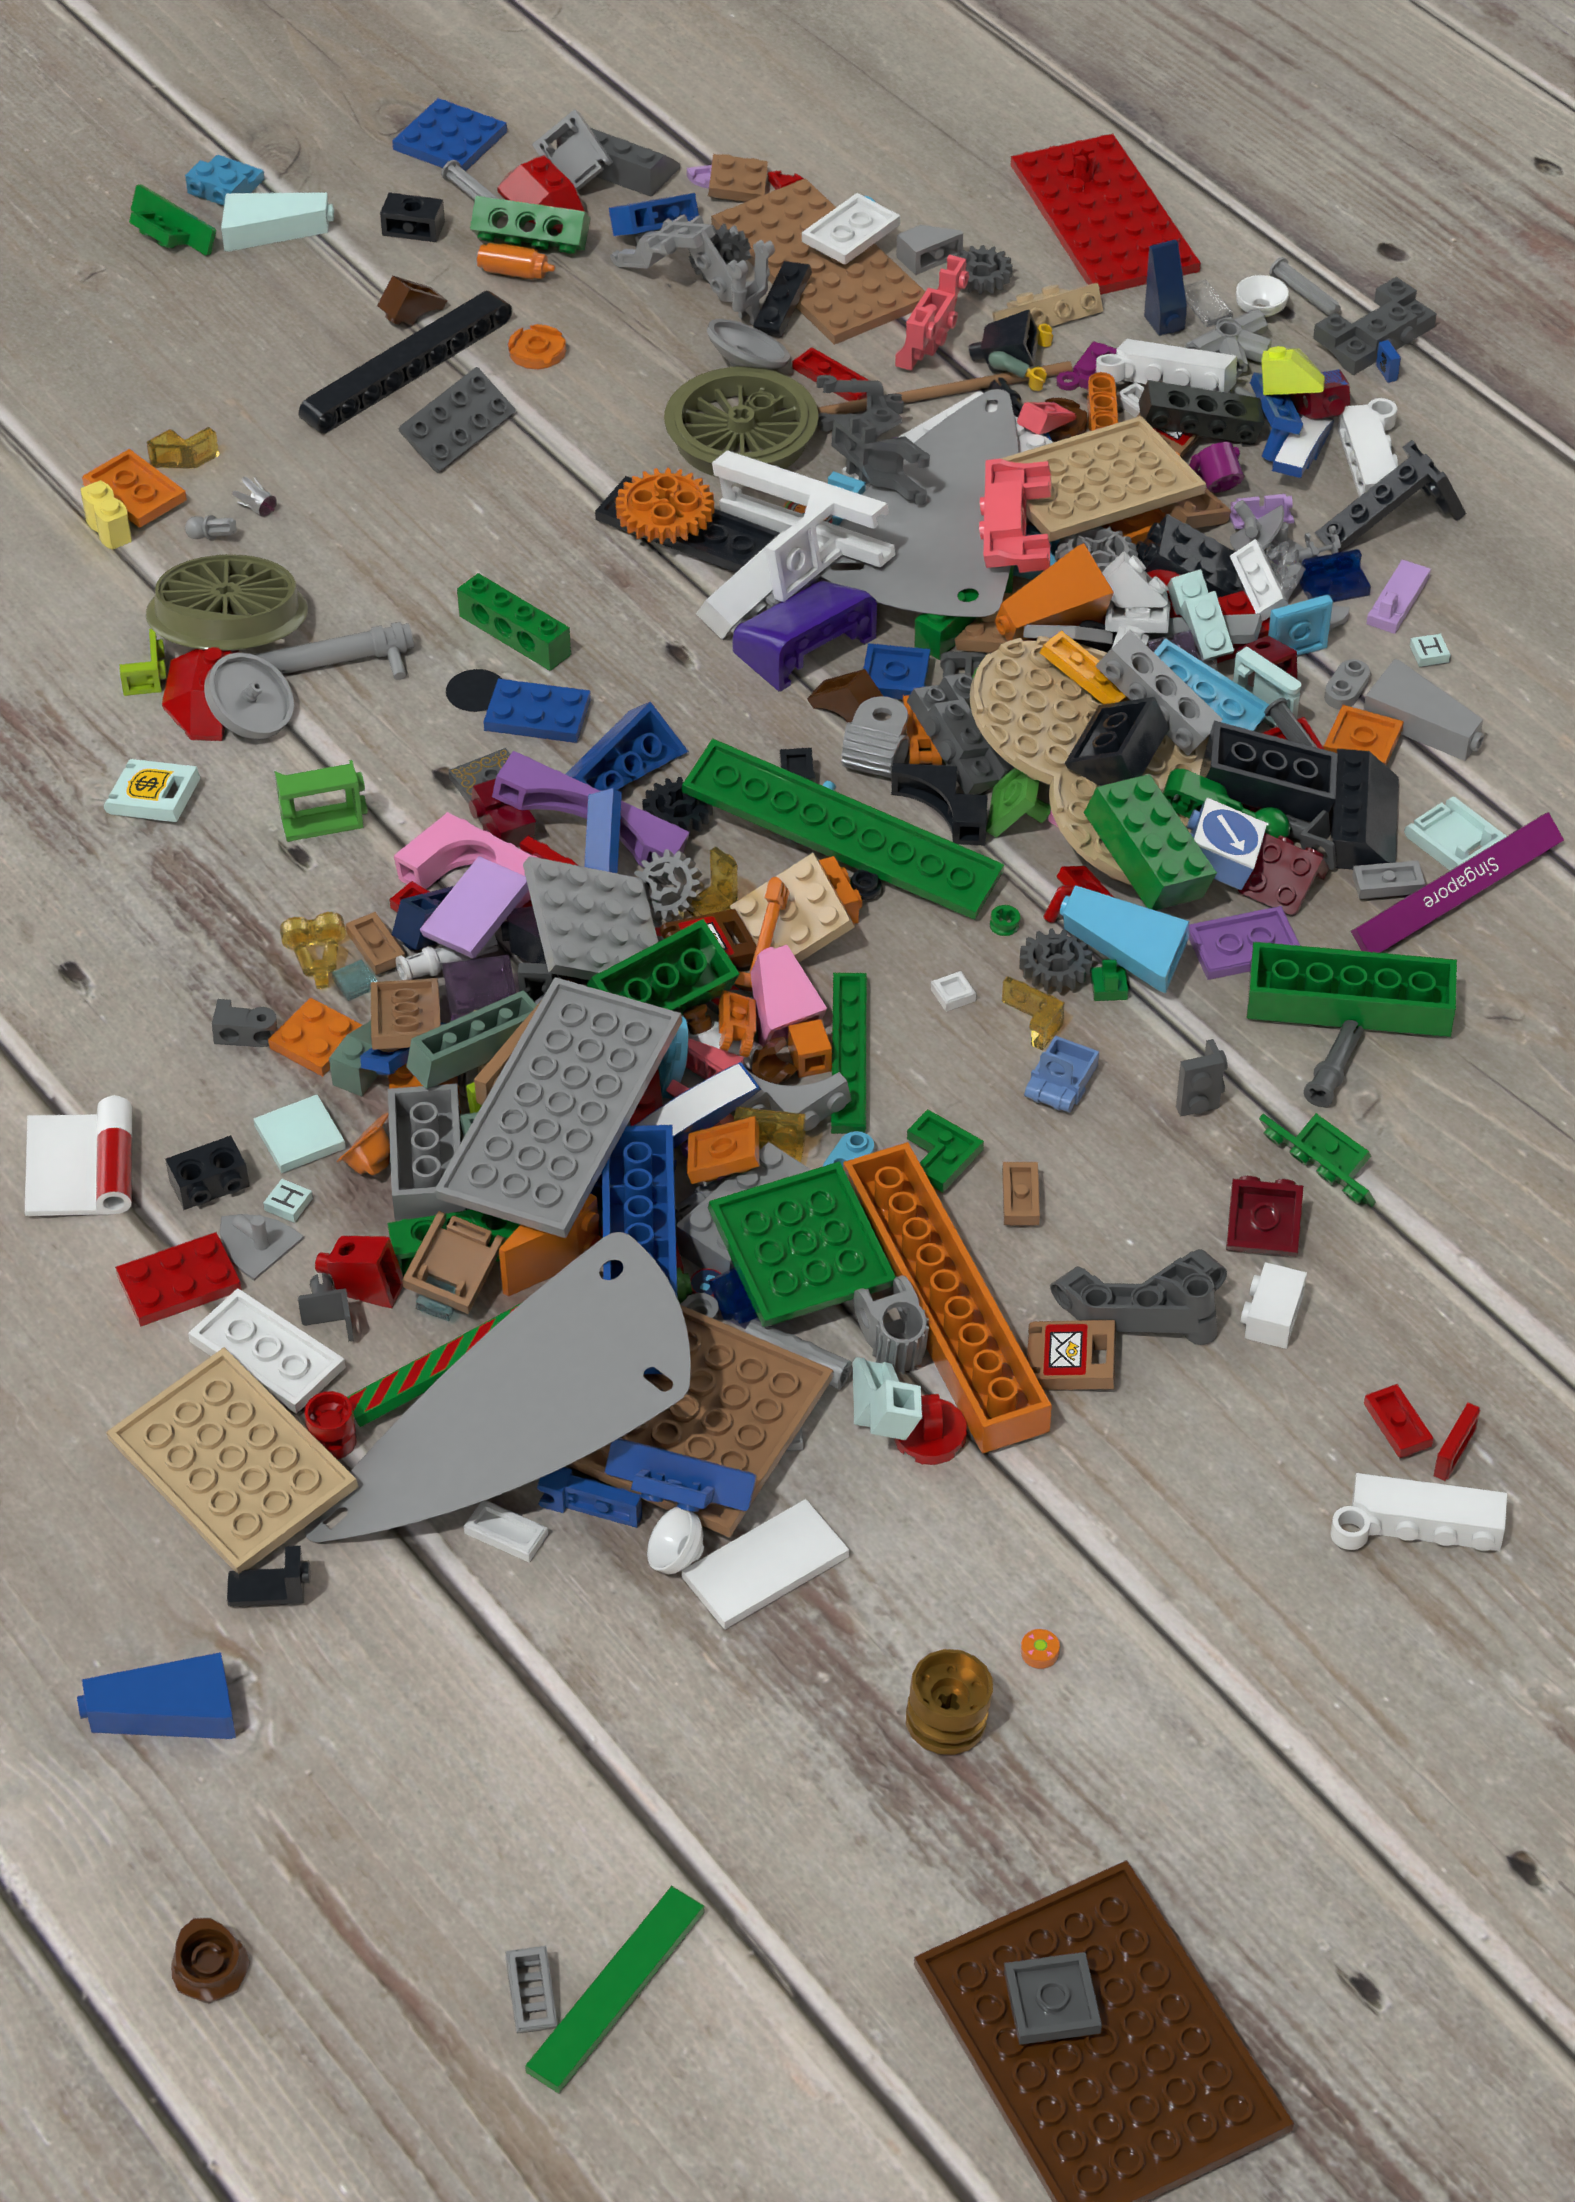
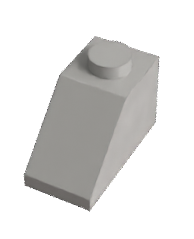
[897,225,963,275]

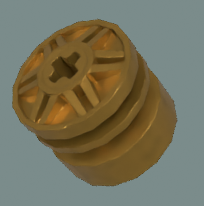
[906,1649,993,1755]

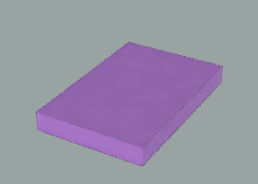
[1189,906,1300,980]

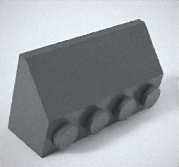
[556,128,681,197]

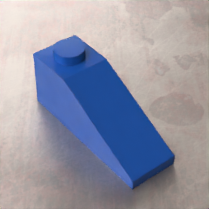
[609,193,699,236]

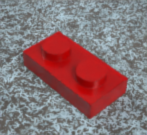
[1364,1384,1433,1459]

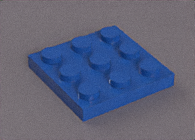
[392,98,507,171]

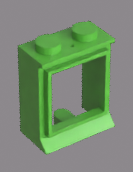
[274,760,368,842]

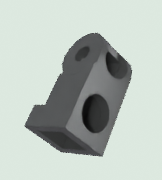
[212,999,278,1047]

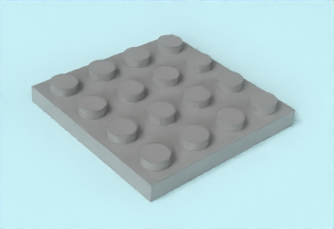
[523,856,658,980]

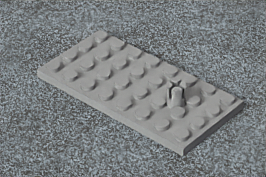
[434,977,683,1238]

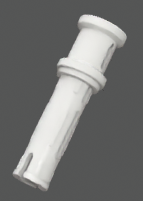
[395,935,498,980]

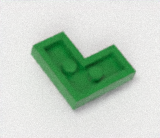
[907,1109,984,1193]

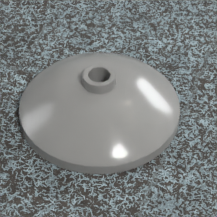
[707,319,790,370]

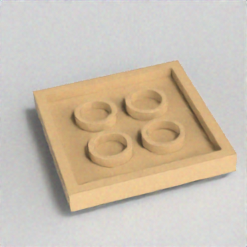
[730,853,855,962]

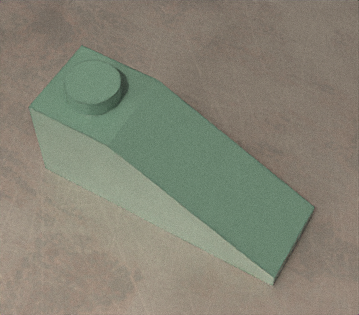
[329,1021,379,1097]

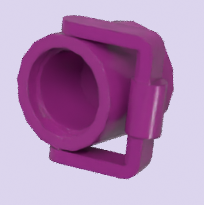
[1189,442,1245,493]

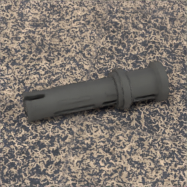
[1303,1020,1364,1107]

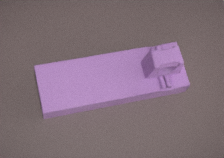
[1366,560,1431,634]

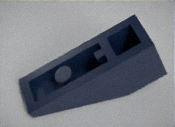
[1144,239,1187,336]
[391,886,454,950]

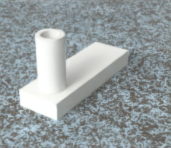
[1230,539,1289,621]

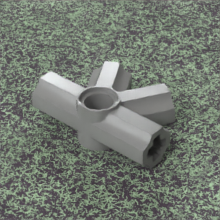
[1185,309,1272,377]

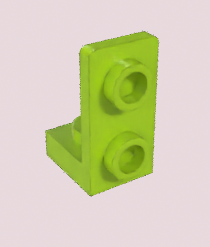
[119,628,167,696]

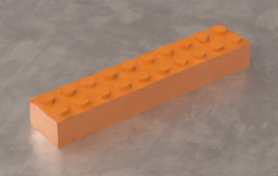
[843,1142,1052,1454]

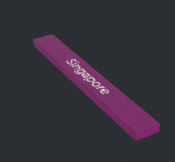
[1351,812,1564,953]

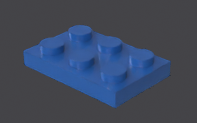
[483,678,591,743]

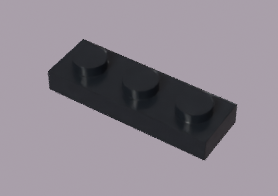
[753,261,812,337]

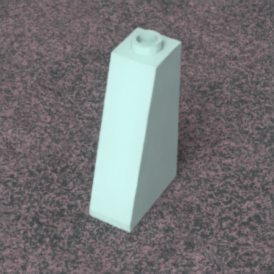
[221,192,334,251]

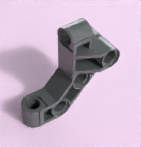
[1050,1249,1227,1345]

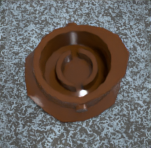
[171,1918,250,2004]

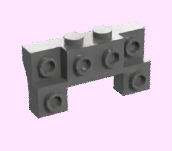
[1313,277,1437,375]
[907,672,1015,795]

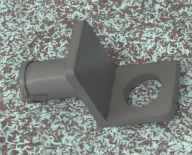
[1286,810,1337,870]
[298,1273,354,1341]

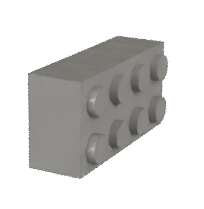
[388,1084,465,1221]
[676,1142,811,1288]

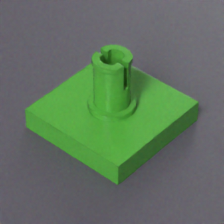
[986,768,1051,838]

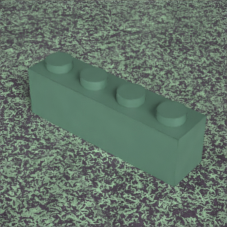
[406,990,537,1089]

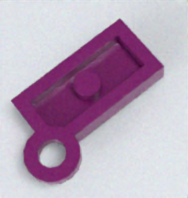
[1056,341,1117,391]

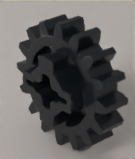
[642,777,713,836]

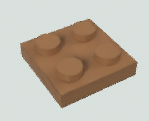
[708,154,768,202]

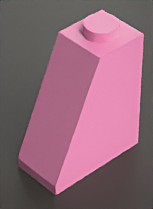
[751,945,827,1047]

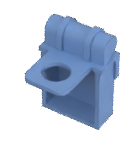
[1024,1036,1099,1113]

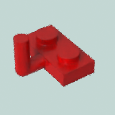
[1043,866,1115,923]

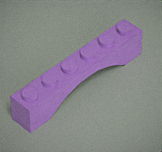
[492,751,690,868]

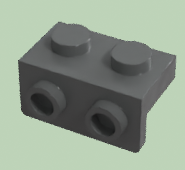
[1176,1039,1228,1117]

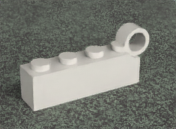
[1096,339,1237,393]
[1338,398,1398,497]
[696,531,822,640]
[1330,1473,1507,1551]

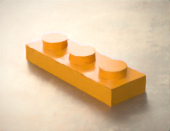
[1039,630,1129,704]

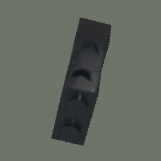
[891,763,988,846]

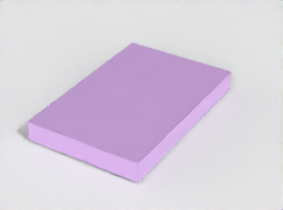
[420,856,529,959]

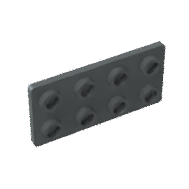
[398,367,516,473]

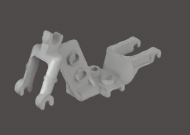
[610,215,775,325]

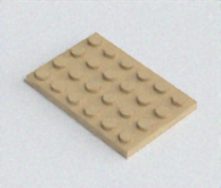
[1001,416,1206,542]
[106,1347,358,1574]

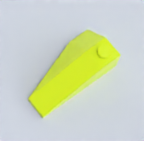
[1262,346,1325,395]

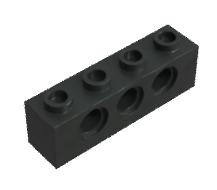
[1139,380,1264,444]

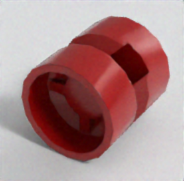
[304,1391,357,1460]

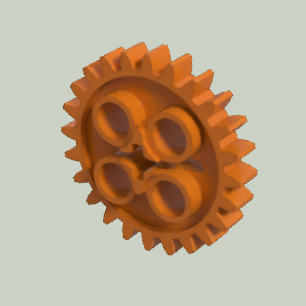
[616,468,714,544]

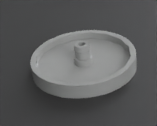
[204,653,294,739]

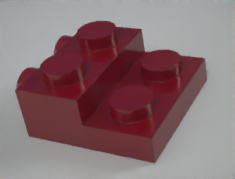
[1226,1176,1304,1257]

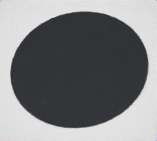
[446,669,502,712]

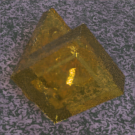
[687,846,738,917]
[1002,976,1065,1051]

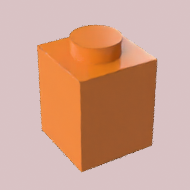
[788,1019,832,1078]

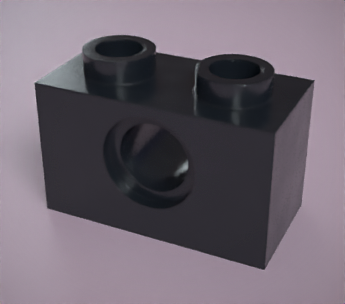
[380,193,445,243]

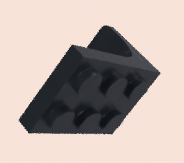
[1136,514,1245,598]

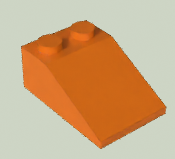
[499,1194,601,1296]

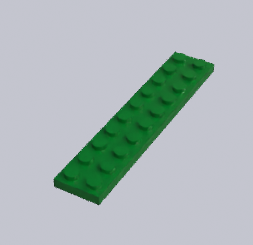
[682,738,1004,920]

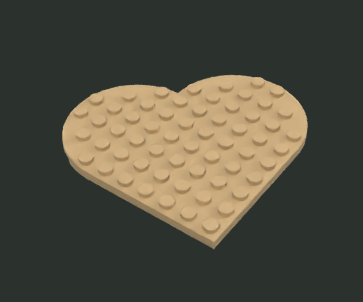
[970,636,1243,885]

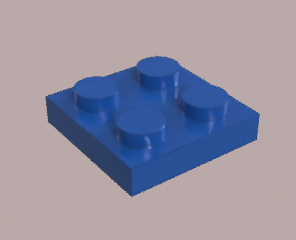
[863,643,930,699]

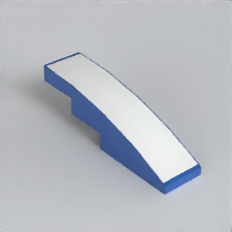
[1272,416,1334,478]
[634,1062,761,1149]

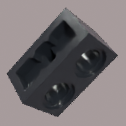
[165,1135,250,1210]

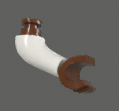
[683,1004,798,1084]

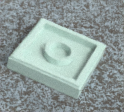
[254,1095,346,1173]

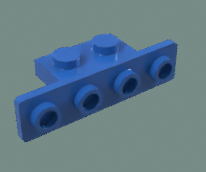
[605,1438,757,1512]

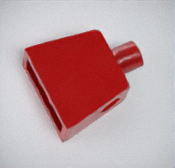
[315,1236,404,1309]

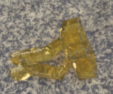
[280,912,346,989]

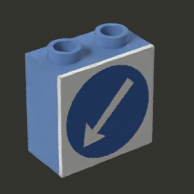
[1186,798,1267,890]

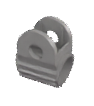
[841,697,910,778]
[853,1275,929,1375]

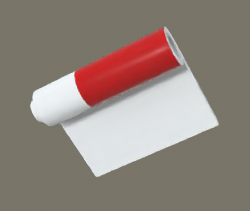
[25,1095,132,1216]

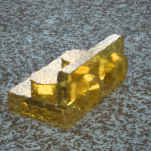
[734,1107,805,1163]

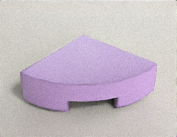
[687,165,712,188]

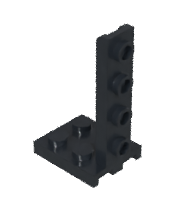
[1315,440,1467,554]

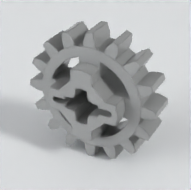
[634,849,704,922]

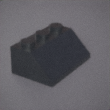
[1065,697,1169,786]

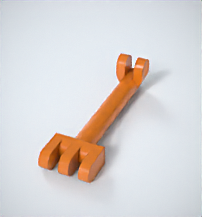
[734,877,789,991]

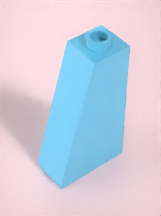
[1060,885,1189,993]

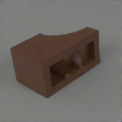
[377,275,448,325]
[807,669,884,723]

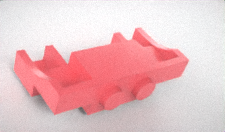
[895,255,969,371]
[979,458,1051,573]

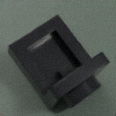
[779,747,816,782]

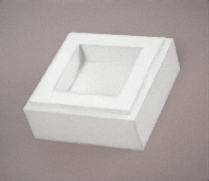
[931,971,976,1012]

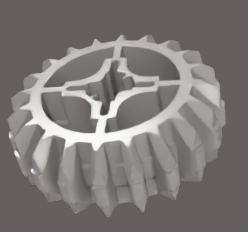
[1055,526,1139,572]

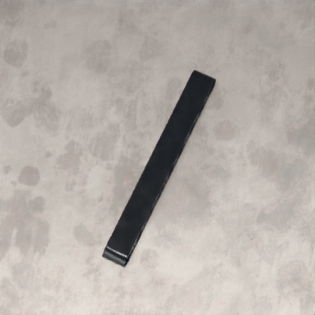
[298,291,512,433]

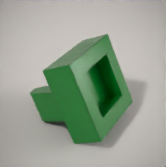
[1091,959,1128,1001]

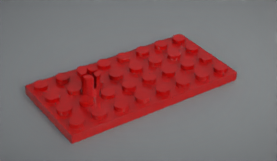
[1010,134,1201,295]

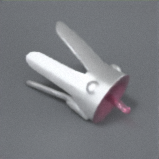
[232,476,277,517]

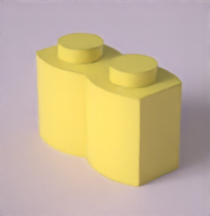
[81,481,132,550]

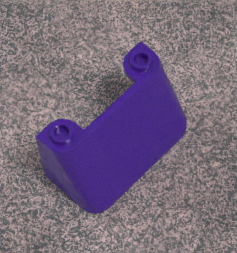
[732,581,877,692]

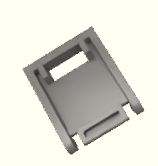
[532,109,613,190]

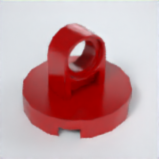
[894,1394,967,1465]

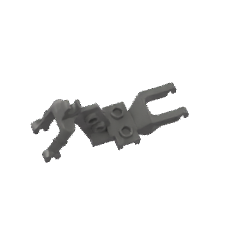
[816,375,930,505]

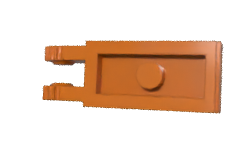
[719,990,756,1057]

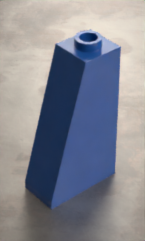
[77,1652,236,1739]

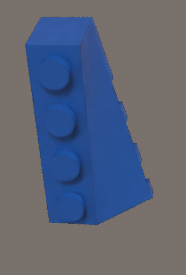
[565,701,689,791]

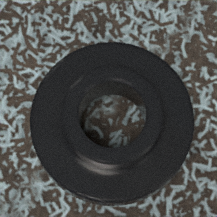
[850,869,881,900]

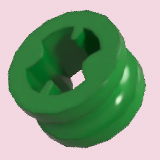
[990,905,1020,936]

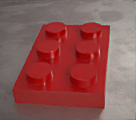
[115,1232,242,1327]

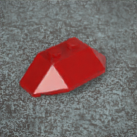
[497,155,584,233]
[162,647,240,741]

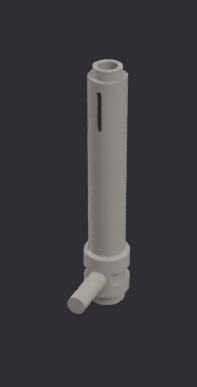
[254,622,414,680]

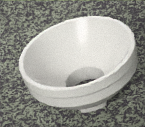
[1236,275,1289,317]
[647,1507,704,1574]

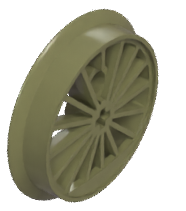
[664,367,818,477]
[146,554,308,650]

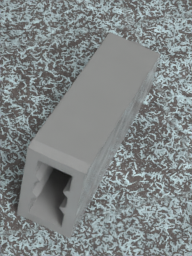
[1364,659,1484,761]

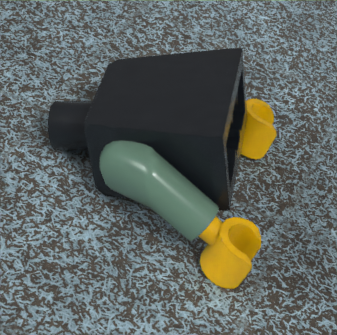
[969,310,1053,391]

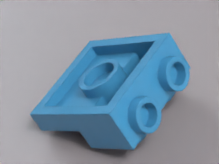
[185,155,265,206]

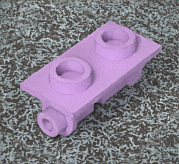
[1229,494,1294,529]

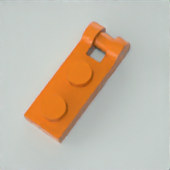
[903,695,942,765]

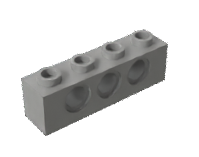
[1095,630,1223,755]

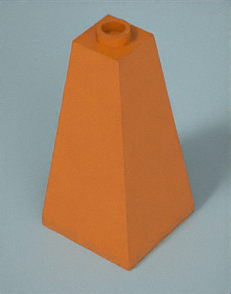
[995,543,1114,641]

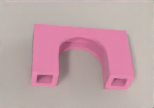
[394,812,538,920]

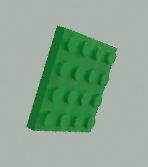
[708,1161,896,1328]

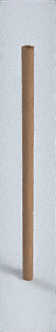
[817,361,1072,414]

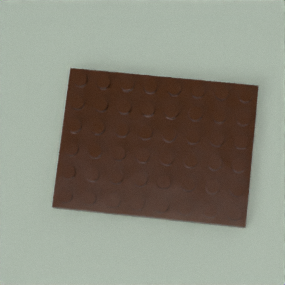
[914,1860,1294,2202]

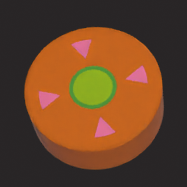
[1021,1629,1060,1669]

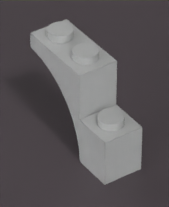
[730,1071,852,1138]

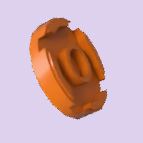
[508,324,566,369]

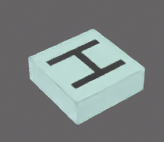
[1410,634,1450,667]
[263,1179,313,1223]

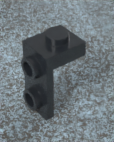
[227,1546,311,1607]

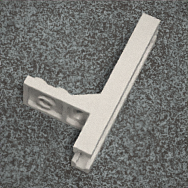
[712,450,895,602]

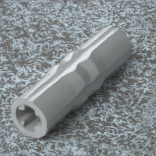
[744,1319,852,1389]

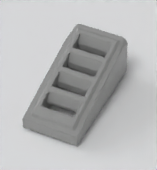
[505,1946,557,2034]

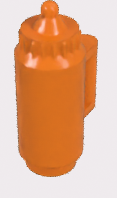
[477,243,555,279]

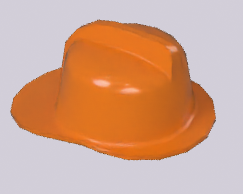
[337,1113,390,1175]

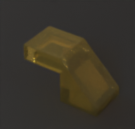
[147,427,219,469]

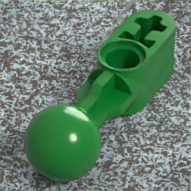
[1163,768,1290,838]

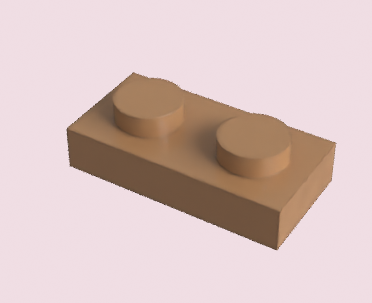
[346,912,405,975]
[1002,1162,1040,1225]

